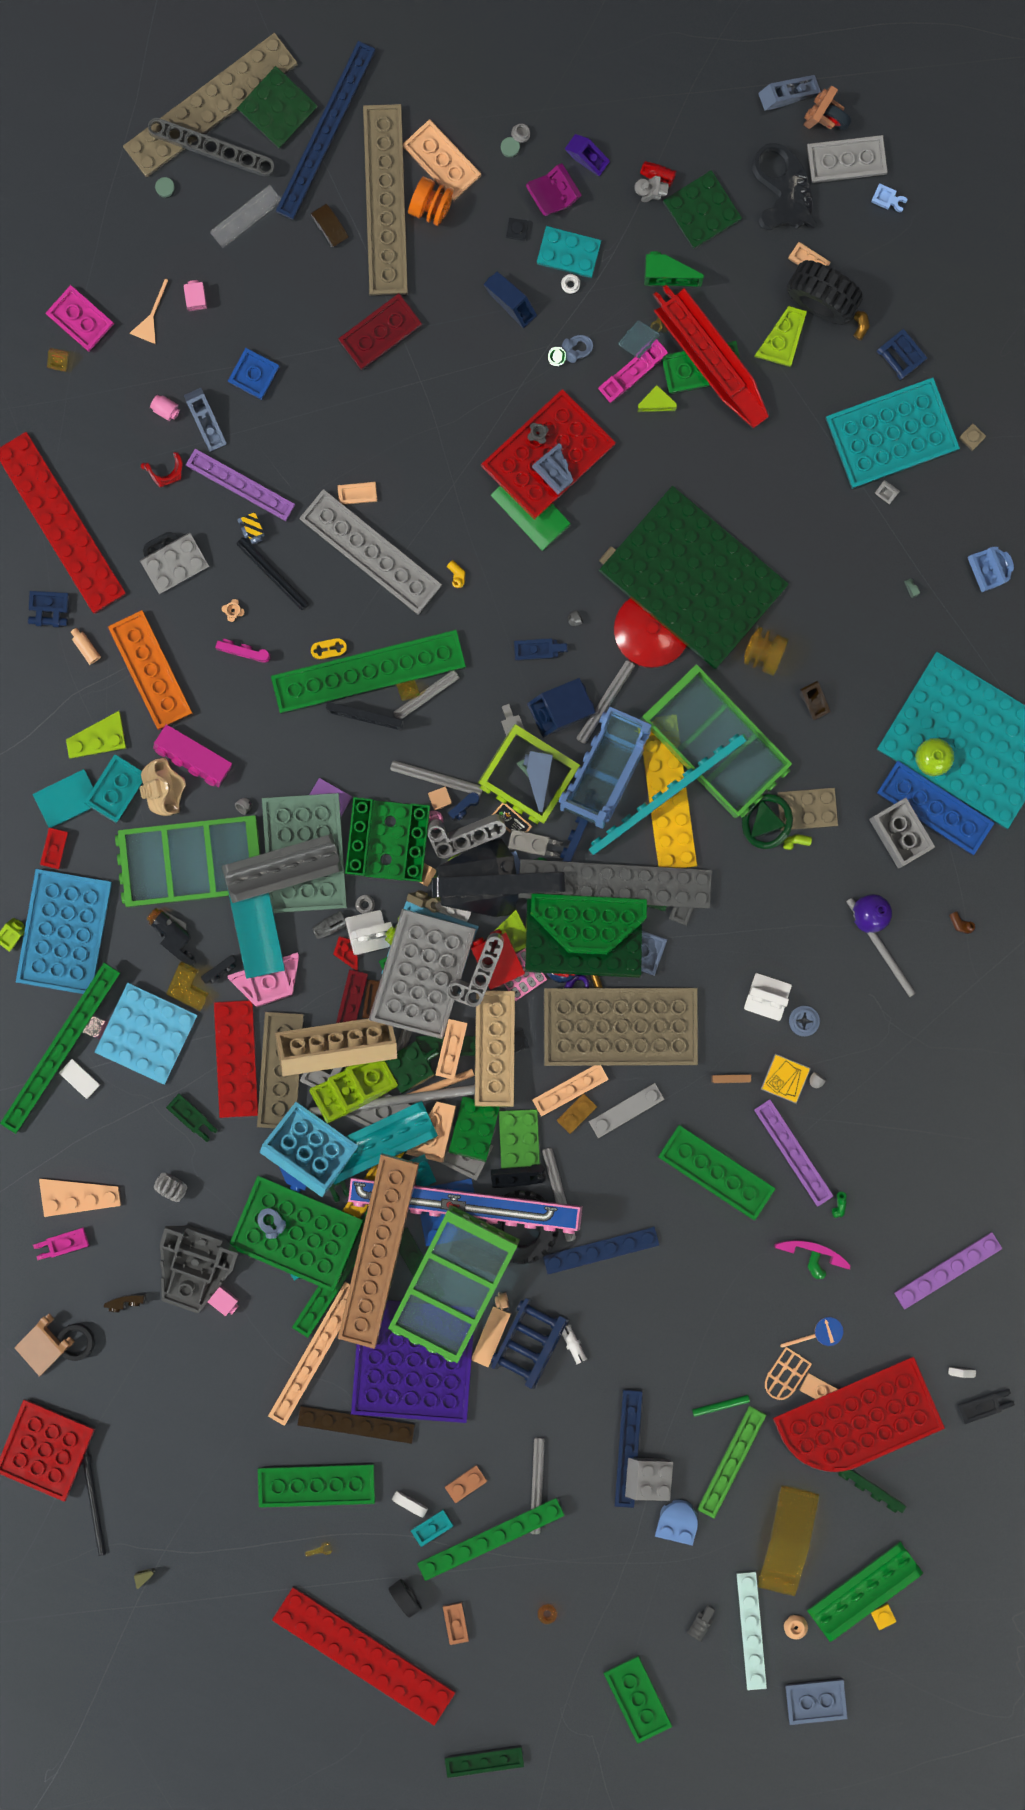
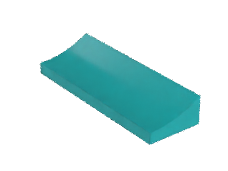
[227,888,285,979]

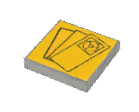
[761,1054,811,1104]

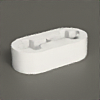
[392,1491,428,1518]

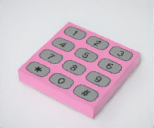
[504,948,547,1001]

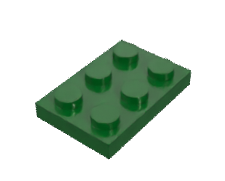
[448,1096,500,1162]

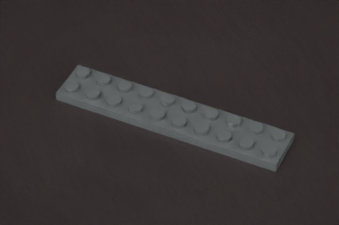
[518,859,712,909]

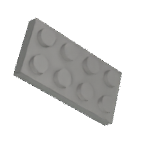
[807,135,887,183]

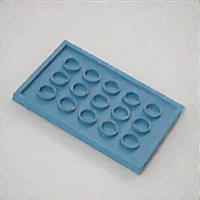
[16,869,112,994]

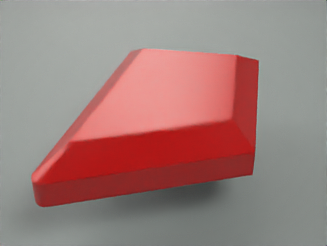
[333,936,358,971]

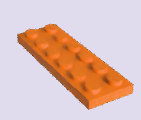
[108,610,193,730]

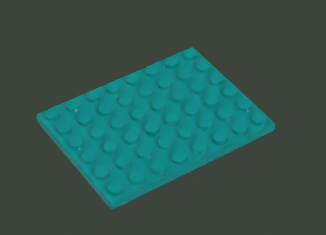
[876,652,1025,829]

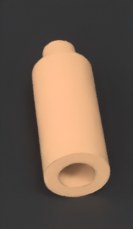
[71,628,101,665]

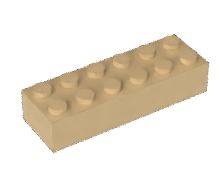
[276,1018,397,1076]

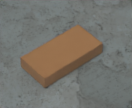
[711,1074,751,1083]

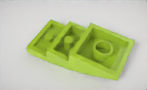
[309,1061,398,1123]

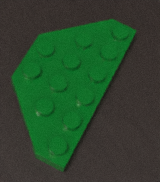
[531,894,647,955]

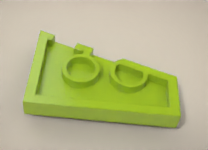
[754,306,807,367]
[66,711,127,759]

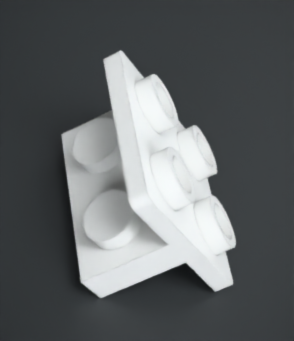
[345,910,392,955]
[744,973,792,1021]

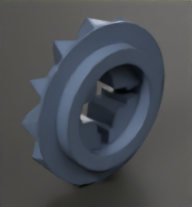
[789,1006,820,1036]

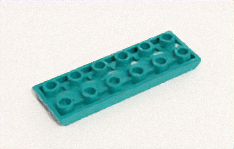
[333,1101,438,1185]

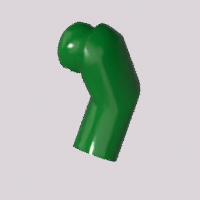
[808,1251,826,1279]

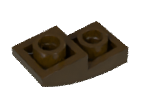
[310,204,349,247]
[104,1294,146,1312]

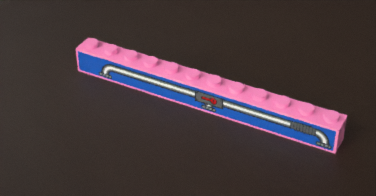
[348,1178,583,1234]

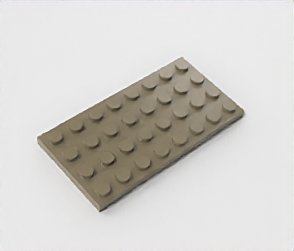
[544,988,698,1066]

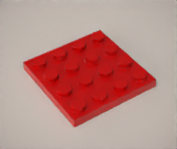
[0,1399,95,1502]

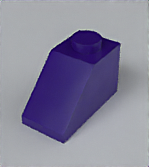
[565,134,610,176]

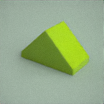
[638,385,677,412]

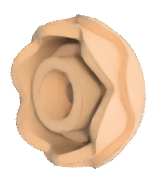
[784,1615,808,1639]

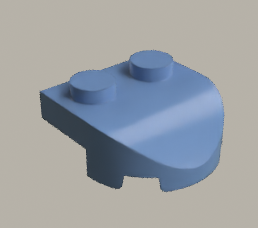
[967,547,1014,592]
[655,1500,698,1546]

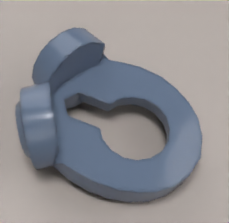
[562,335,593,363]
[258,1208,286,1239]

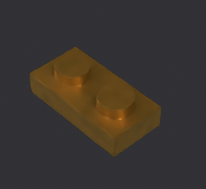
[556,1093,597,1134]

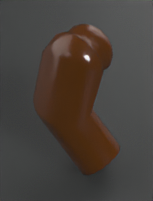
[949,911,976,934]

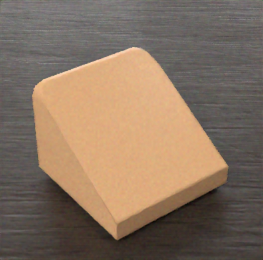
[428,786,452,811]

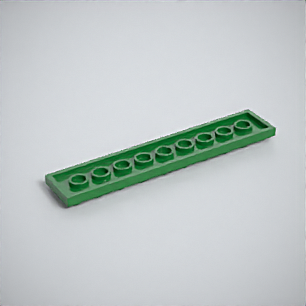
[271,630,466,714]

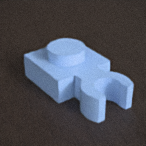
[871,183,908,212]

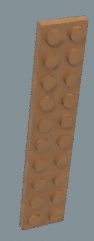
[338,1153,419,1349]

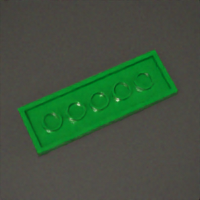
[658,1125,776,1221]
[258,1464,375,1507]

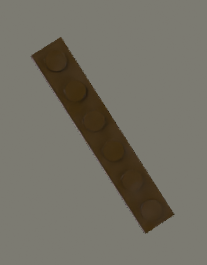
[297,1406,415,1444]

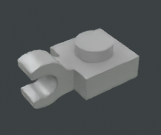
[501,704,525,737]

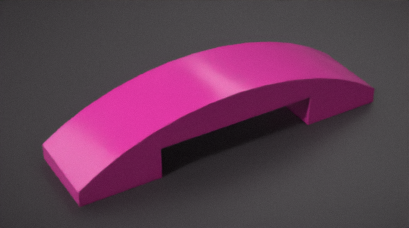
[598,338,668,403]
[774,1240,850,1270]

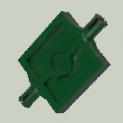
[385,1041,439,1094]

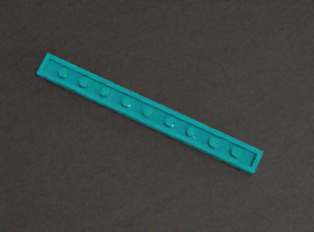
[589,733,748,855]

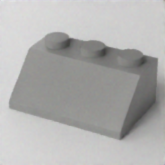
[869,798,935,869]

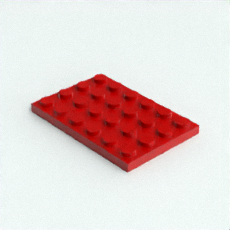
[481,389,616,520]

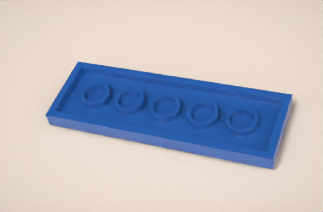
[877,761,994,855]

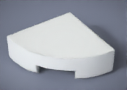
[948,1367,976,1378]

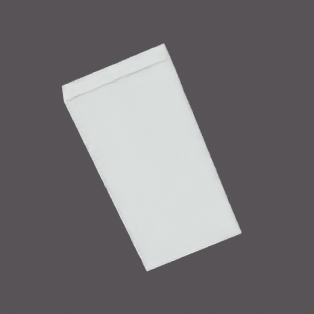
[59,1059,100,1099]

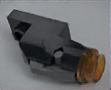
[147,908,196,969]

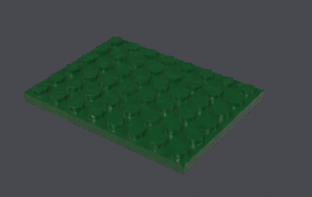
[599,486,789,670]

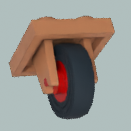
[804,86,851,130]

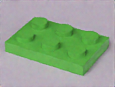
[499,1109,540,1169]

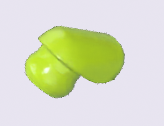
[783,834,812,850]

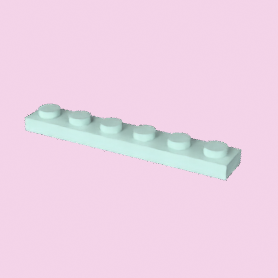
[736,1571,767,1690]

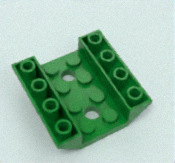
[345,797,430,882]

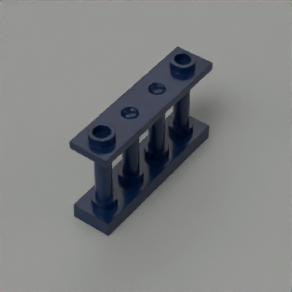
[491,1298,569,1389]

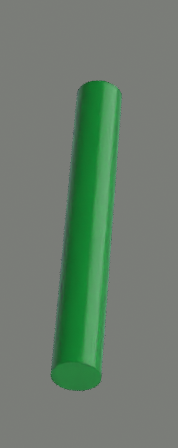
[692,1395,750,1417]

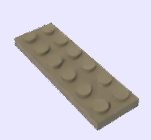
[257,1012,304,1128]

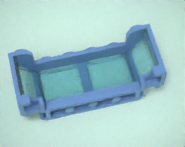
[559,707,652,829]

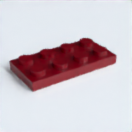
[338,293,422,370]

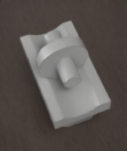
[634,176,669,202]

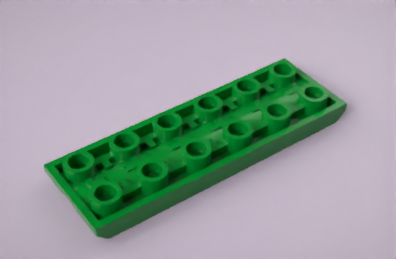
[807,1541,923,1642]

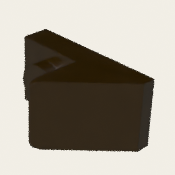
[800,681,831,720]

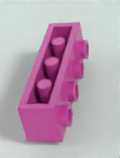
[153,724,232,787]

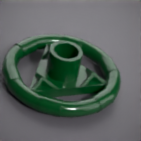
[742,794,793,849]

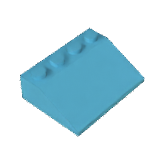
[260,1102,358,1197]

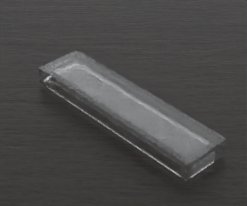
[210,185,281,248]

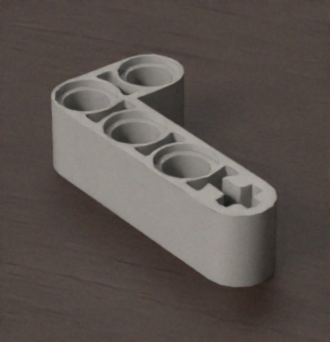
[427,814,506,859]
[447,933,504,1007]

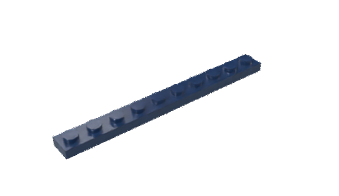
[276,41,375,220]

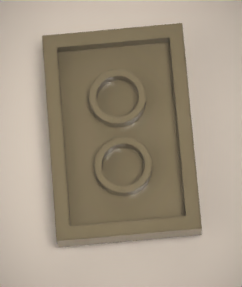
[777,788,838,831]

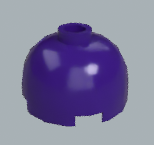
[853,894,892,933]

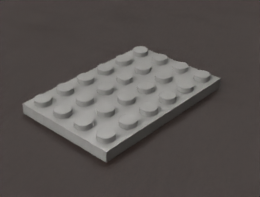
[369,909,476,1039]

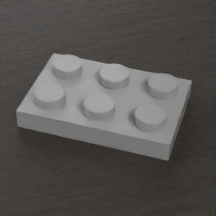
[140,532,209,594]

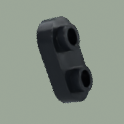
[143,532,178,557]

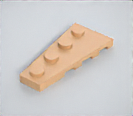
[39,1178,121,1217]

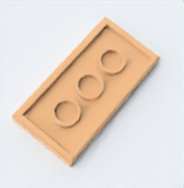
[403,119,482,201]

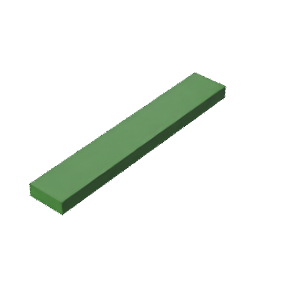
[697,1406,766,1519]

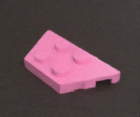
[227,952,299,1007]

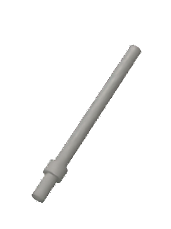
[846,897,915,997]

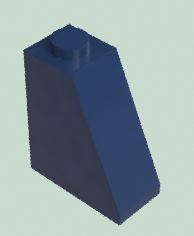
[484,271,537,328]

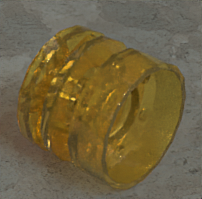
[743,627,789,676]

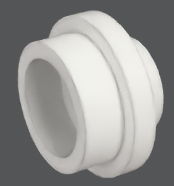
[561,274,580,294]

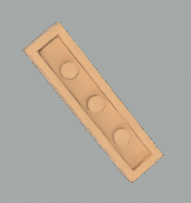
[532,1065,609,1117]

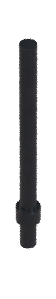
[81,1448,106,1556]

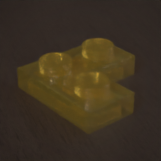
[166,961,209,1011]

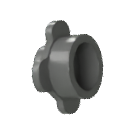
[527,423,549,444]

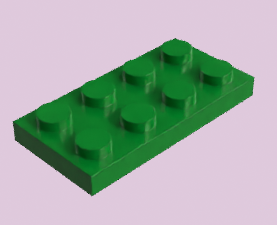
[662,341,740,394]
[603,1655,672,1744]

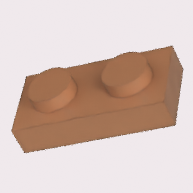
[445,1465,487,1503]
[443,1602,469,1645]

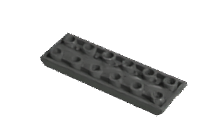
[221,834,343,903]

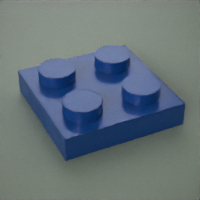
[228,348,280,400]

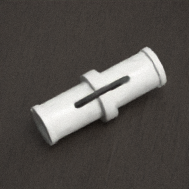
[562,1325,587,1365]

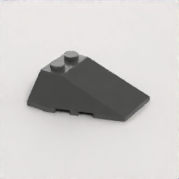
[160,1225,239,1313]

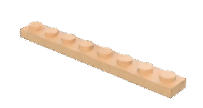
[268,1281,350,1426]

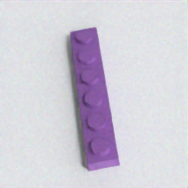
[186,449,295,522]
[754,1099,833,1207]
[894,1232,1002,1310]

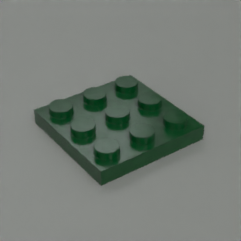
[237,66,317,149]
[663,170,742,250]

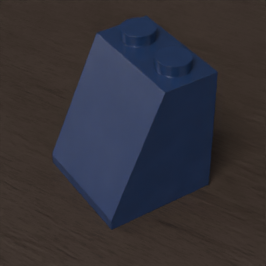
[527,678,595,738]

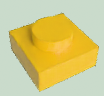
[871,1603,896,1630]

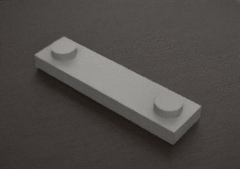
[589,1083,665,1138]

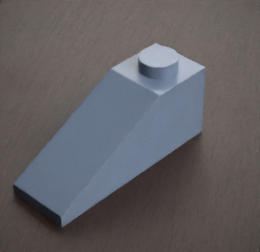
[758,75,821,111]
[184,388,227,452]
[524,750,553,812]

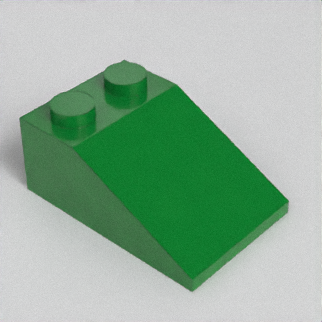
[644,251,703,287]

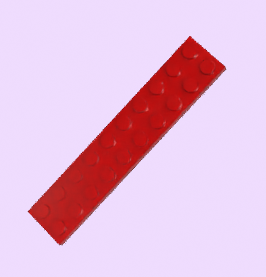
[0,432,126,614]
[272,1586,455,1726]

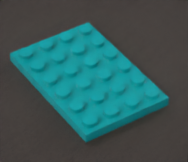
[825,378,960,489]

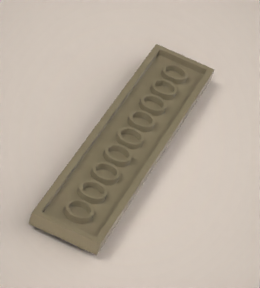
[123,33,298,178]
[363,104,408,296]

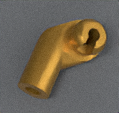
[853,311,870,340]

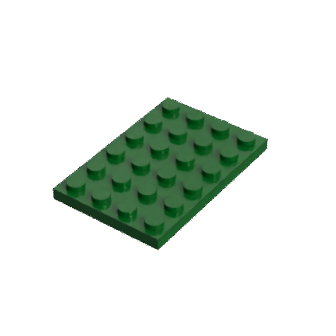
[230,1176,364,1292]

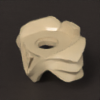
[139,758,186,816]

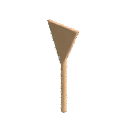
[129,279,168,344]

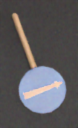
[780,1317,843,1348]

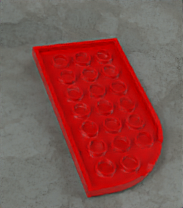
[773,1357,945,1472]

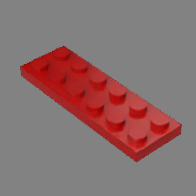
[214,1001,258,1118]

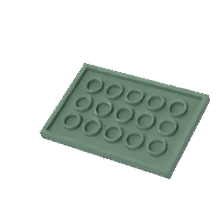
[262,793,347,913]

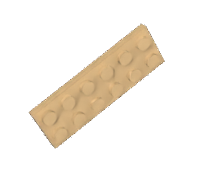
[475,991,515,1107]

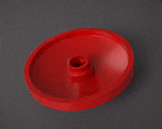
[614,598,687,668]

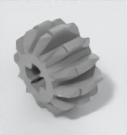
[154,1172,188,1202]

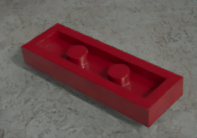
[336,969,368,1023]

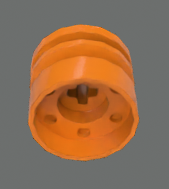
[408,176,453,226]

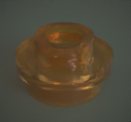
[538,1604,557,1624]

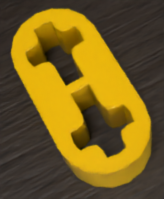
[311,638,347,660]

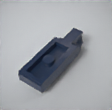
[514,638,568,661]

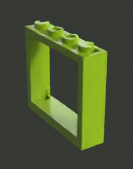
[477,724,580,825]

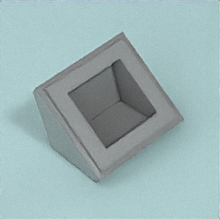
[875,480,900,505]

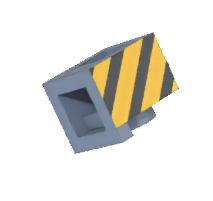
[237,512,265,544]

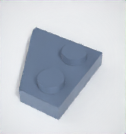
[532,443,573,495]

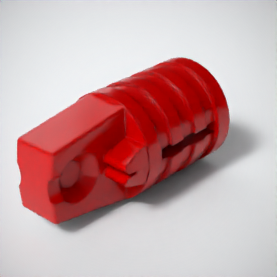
[640,161,676,187]

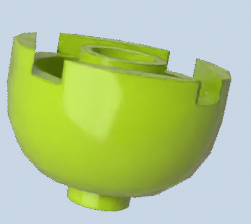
[915,738,954,776]

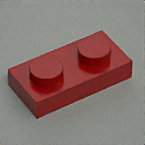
[40,827,68,869]

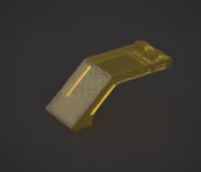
[757,1485,819,1596]

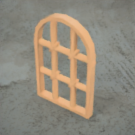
[765,1347,812,1400]

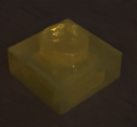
[47,348,69,372]
[397,680,420,701]

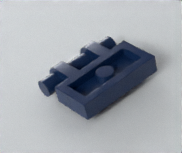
[28,591,69,628]

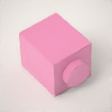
[184,280,207,311]
[208,1286,239,1316]

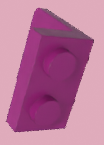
[526,163,582,216]

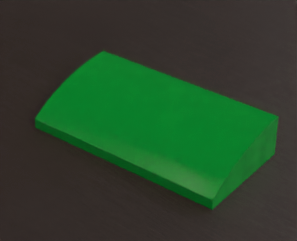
[491,486,571,551]

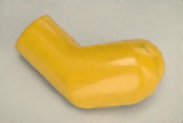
[446,560,465,588]

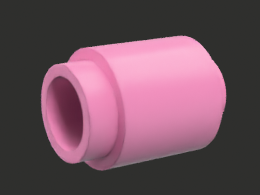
[150,395,180,421]

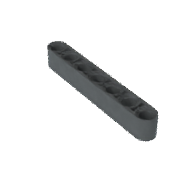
[148,118,274,177]

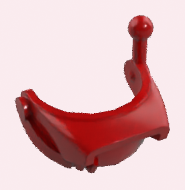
[141,452,182,487]

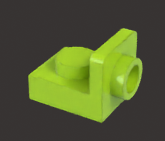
[0,918,25,952]

